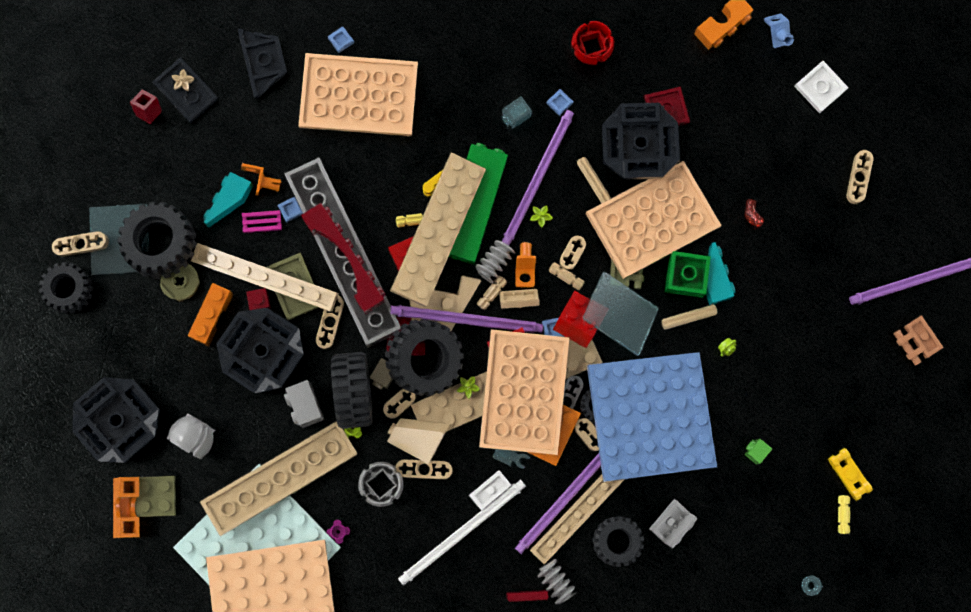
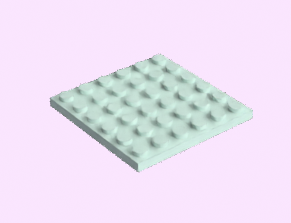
[173,464,341,585]

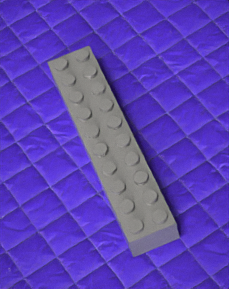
[285,158,401,348]

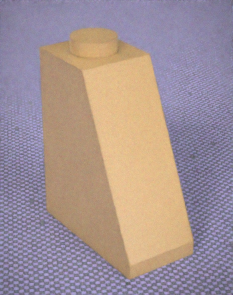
[387,418,449,464]

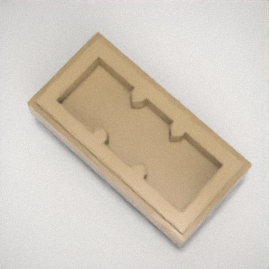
[499,289,539,309]

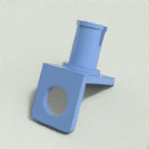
[764,14,794,48]

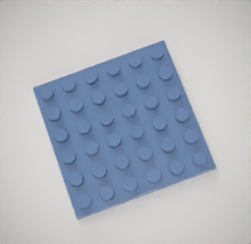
[587,352,717,482]

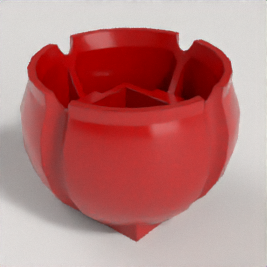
[571,21,614,65]

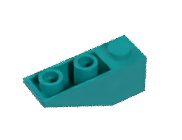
[203,172,253,227]
[706,242,735,306]

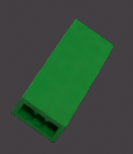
[448,143,508,265]

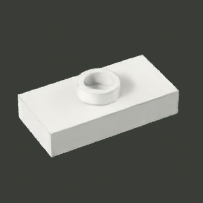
[469,471,511,510]

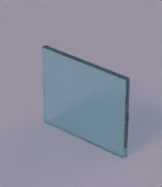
[89,204,149,276]
[582,272,659,356]

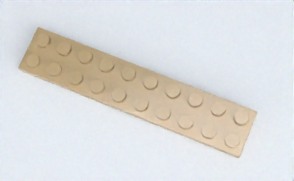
[411,339,602,432]

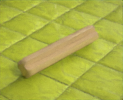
[577,157,611,203]
[662,305,717,329]

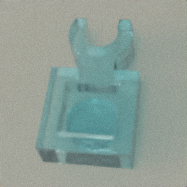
[492,449,529,469]

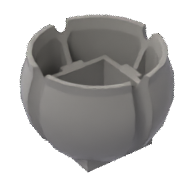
[167,414,215,459]
[358,462,403,507]

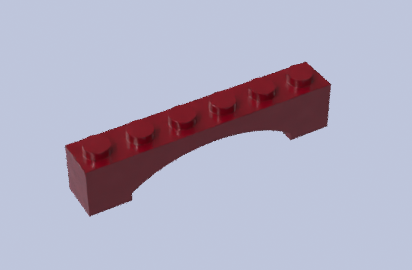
[301,203,386,315]

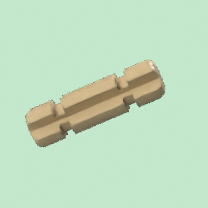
[549,263,584,290]
[477,276,507,310]

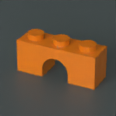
[694,0,753,50]
[188,283,233,346]
[113,477,139,538]

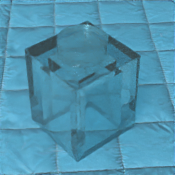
[501,97,532,128]

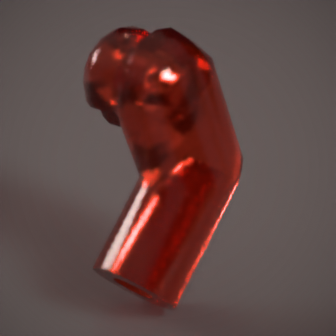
[745,199,764,226]

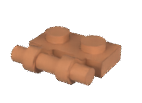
[893,316,943,365]

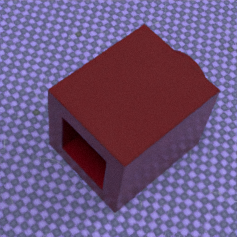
[130,89,162,124]
[246,288,272,310]

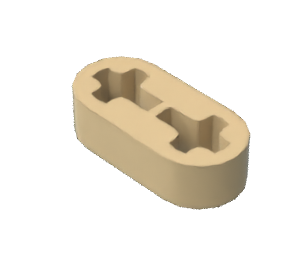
[559,236,586,270]
[383,389,416,419]
[574,418,599,451]

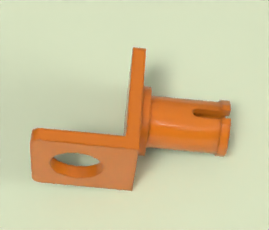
[241,163,281,196]
[515,242,536,287]

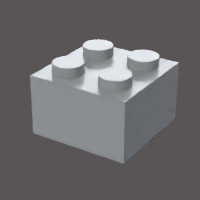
[284,380,325,428]

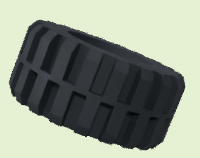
[117,202,197,279]
[385,319,464,396]
[331,352,372,429]

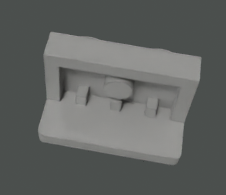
[649,499,697,548]

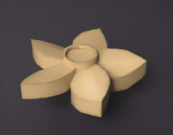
[172,69,194,91]

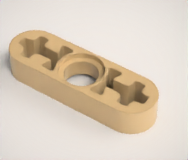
[847,150,873,204]
[52,232,109,257]
[316,295,344,350]
[396,460,452,479]

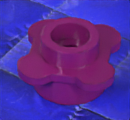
[326,520,350,544]

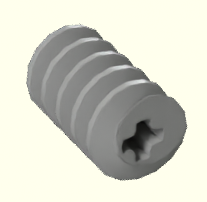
[476,240,516,284]
[538,559,577,604]

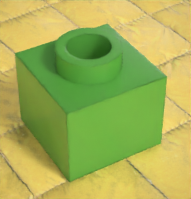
[745,439,772,465]

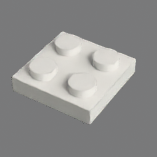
[794,61,848,113]

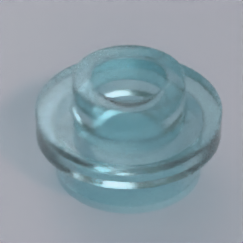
[802,576,822,596]

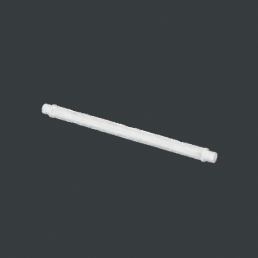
[398,480,526,585]

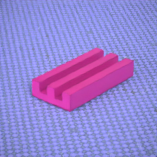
[242,210,282,233]

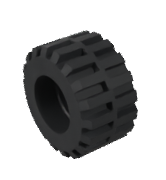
[39,262,93,314]
[593,517,644,567]

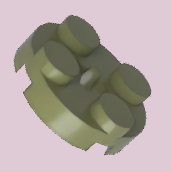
[160,264,200,301]

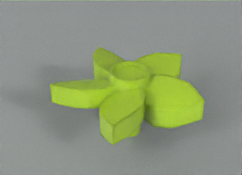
[530,206,553,228]
[457,377,480,399]

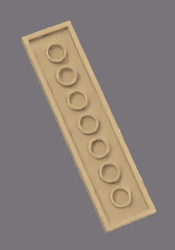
[390,153,486,307]
[200,421,357,537]

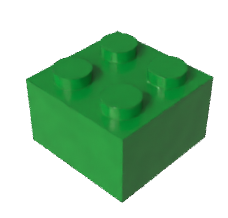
[665,251,711,298]

